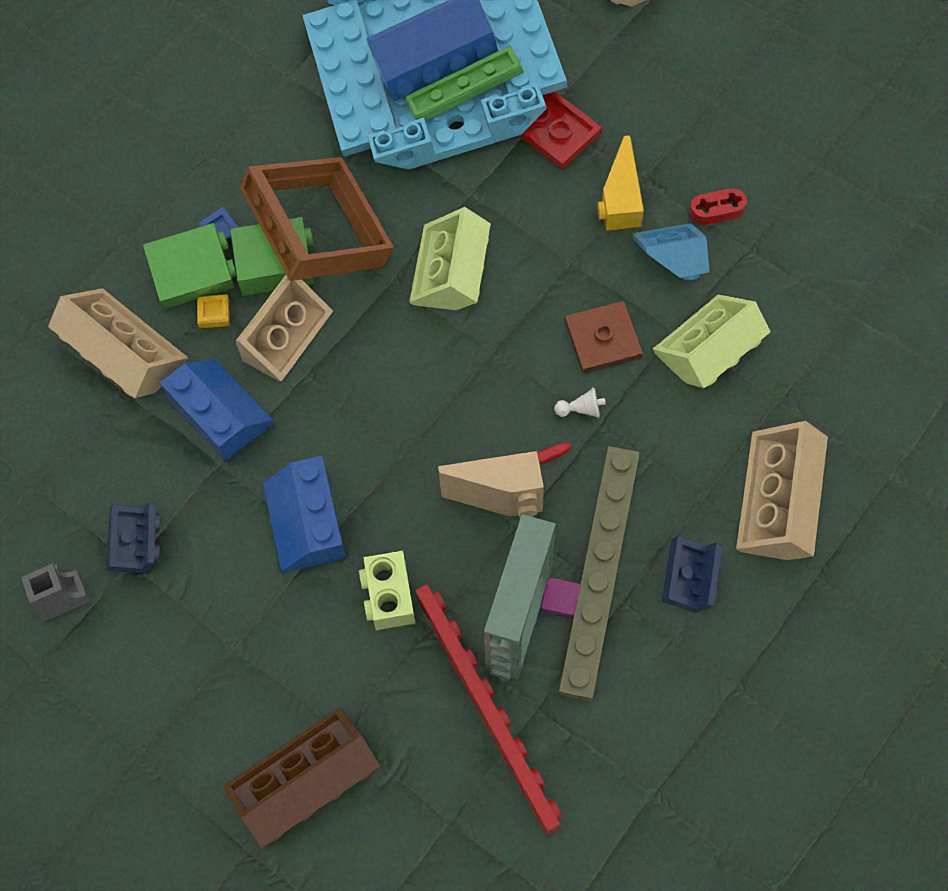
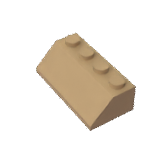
[48,288,188,398]
[736,421,828,560]

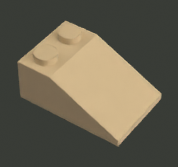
[438,451,544,518]

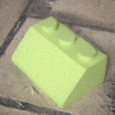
[409,207,491,310]
[652,294,771,388]

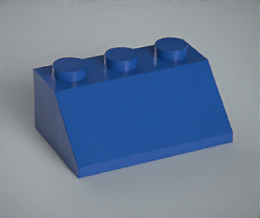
[160,358,274,462]
[263,456,346,573]

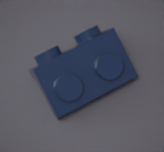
[107,502,160,574]
[662,536,722,613]

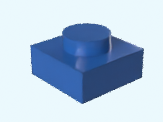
[199,207,238,243]

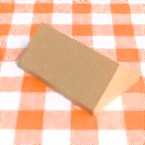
[236,275,333,382]

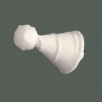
[554,387,606,418]

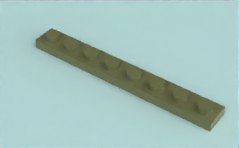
[559,446,640,702]

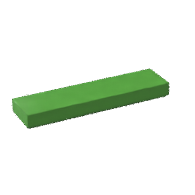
[405,45,524,121]

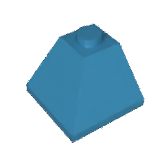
[633,223,710,280]

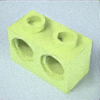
[359,551,415,630]

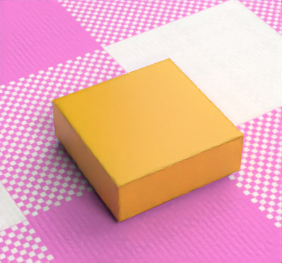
[197,294,230,329]

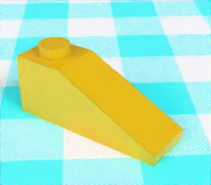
[597,135,644,231]

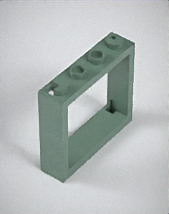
[484,514,556,681]

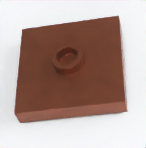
[565,301,643,374]

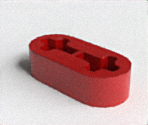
[690,189,747,225]

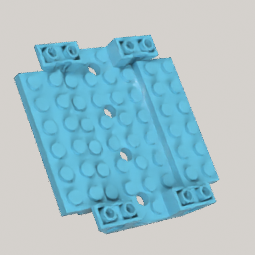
[302,0,568,170]

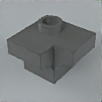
[21,563,90,622]

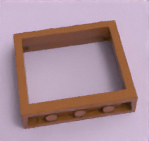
[239,157,394,281]

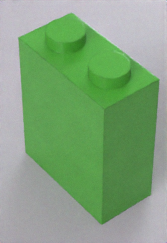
[230,217,315,296]
[143,223,237,309]

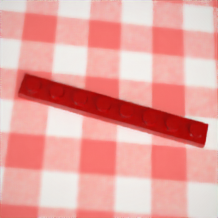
[416,584,562,837]

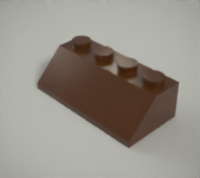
[223,708,380,848]

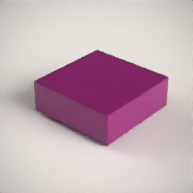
[541,577,581,619]

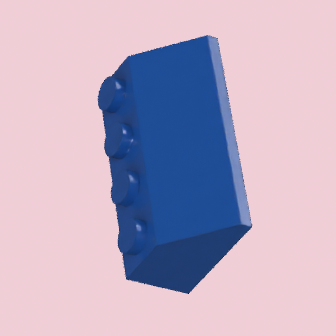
[366,0,498,102]

